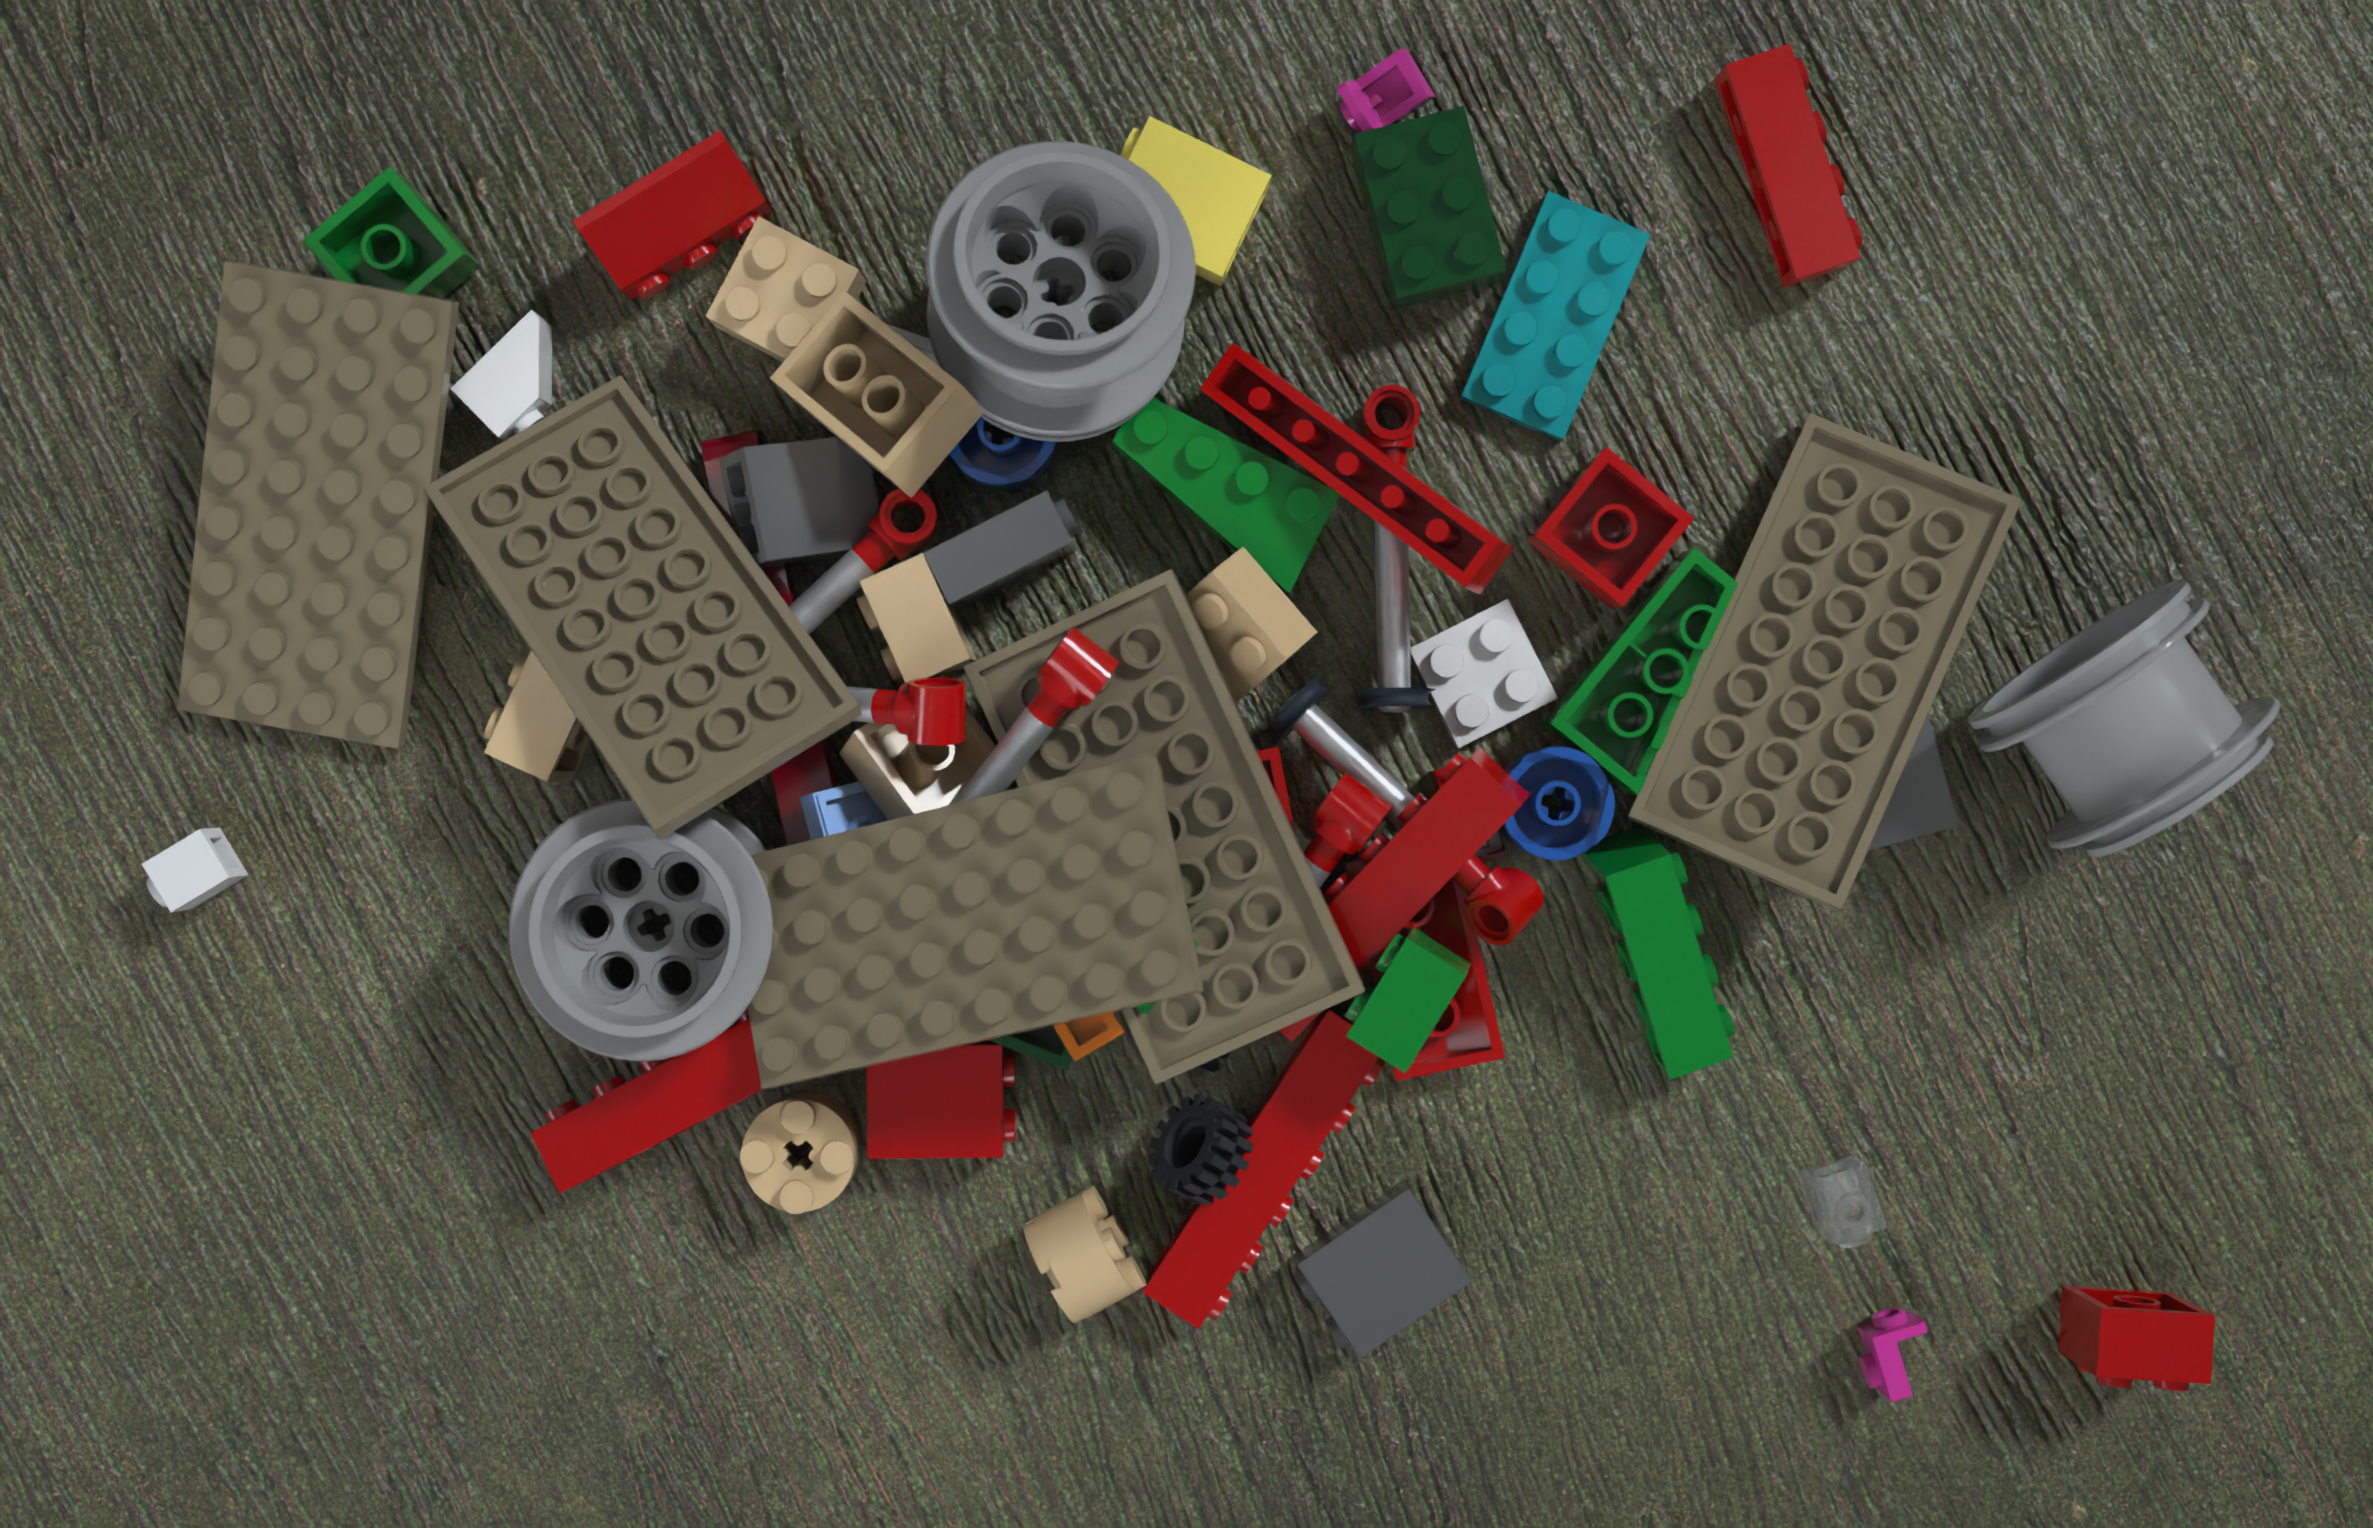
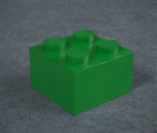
[303,166,482,299]
[1344,927,1471,1074]

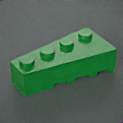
[1113,398,1340,596]
[1541,547,1738,795]
[1581,825,1735,1080]

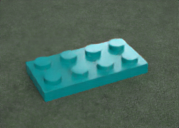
[1459,191,1651,442]

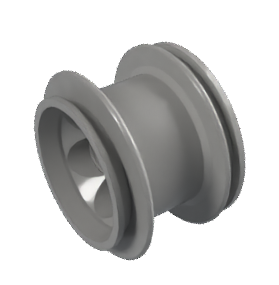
[926,141,1196,442]
[1967,579,2281,857]
[509,798,773,1061]

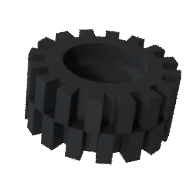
[1148,1094,1253,1205]

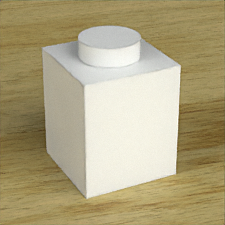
[142,827,248,912]

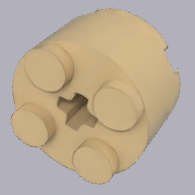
[740,1092,861,1214]
[1023,1186,1146,1323]

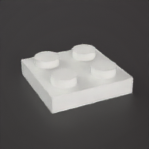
[1410,599,1558,748]

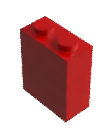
[867,1040,1017,1159]

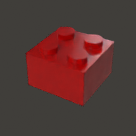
[1526,446,1694,610]
[2058,1285,2215,1391]

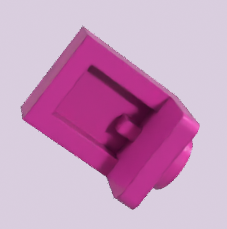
[1337,48,1436,132]
[1857,1307,1928,1402]

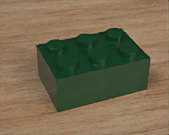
[1350,106,1506,310]

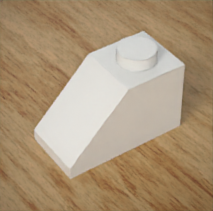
[451,309,552,440]

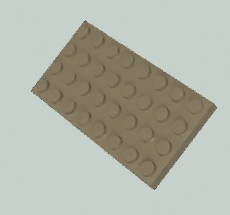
[177,261,459,749]
[423,375,862,840]
[1627,413,2022,911]
[963,569,1366,1085]
[748,755,1204,1089]

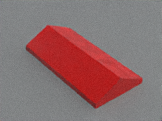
[1345,859,1505,1081]

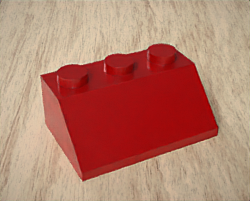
[573,130,773,300]

